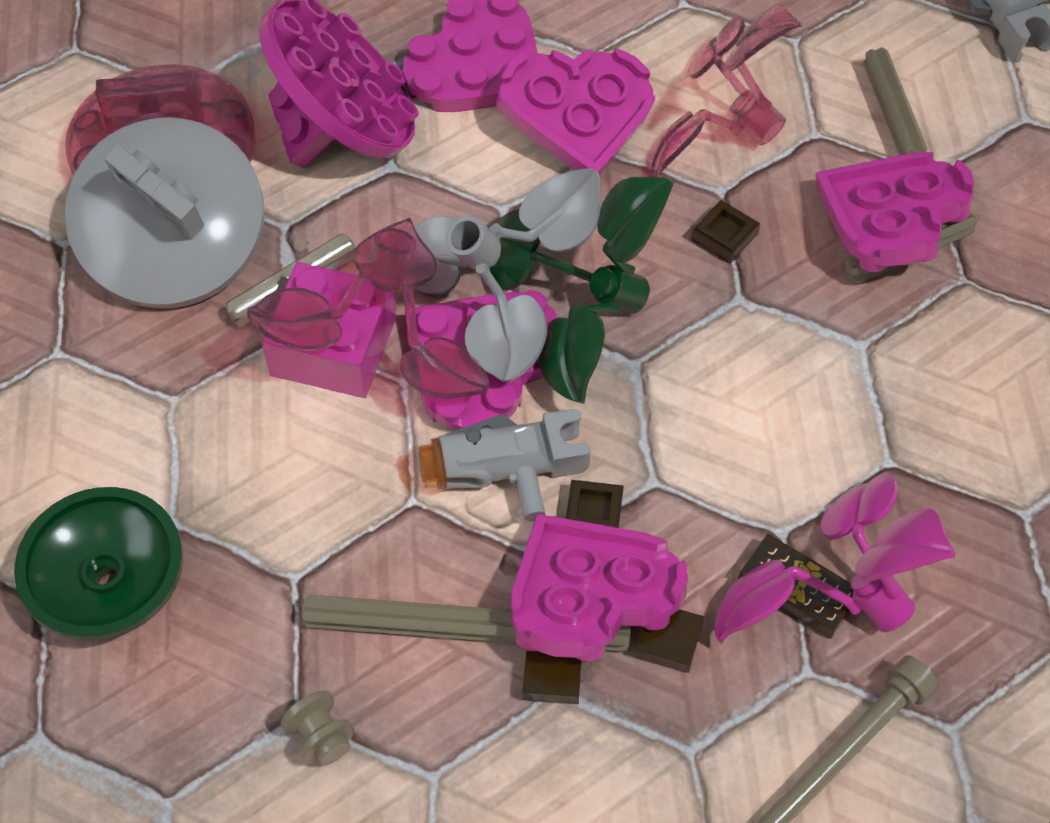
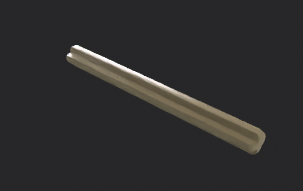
[302,594,631,652]

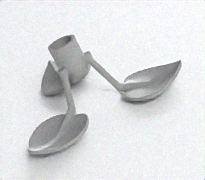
[386,168,600,383]

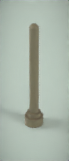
[756,655,939,823]

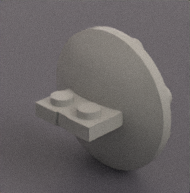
[65,117,264,309]

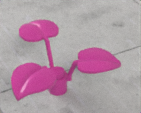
[715,472,955,645]

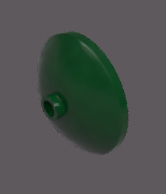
[14,487,183,641]

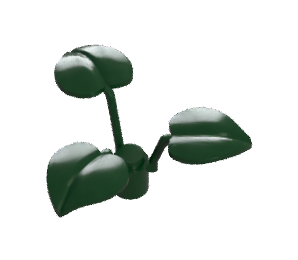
[490,177,674,404]

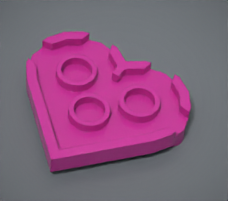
[403,0,538,112]
[496,48,655,175]
[815,152,974,272]
[404,290,558,430]
[511,514,688,661]

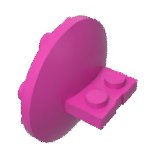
[259,0,419,168]

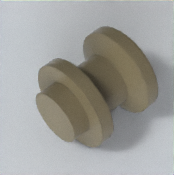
[281,690,354,765]

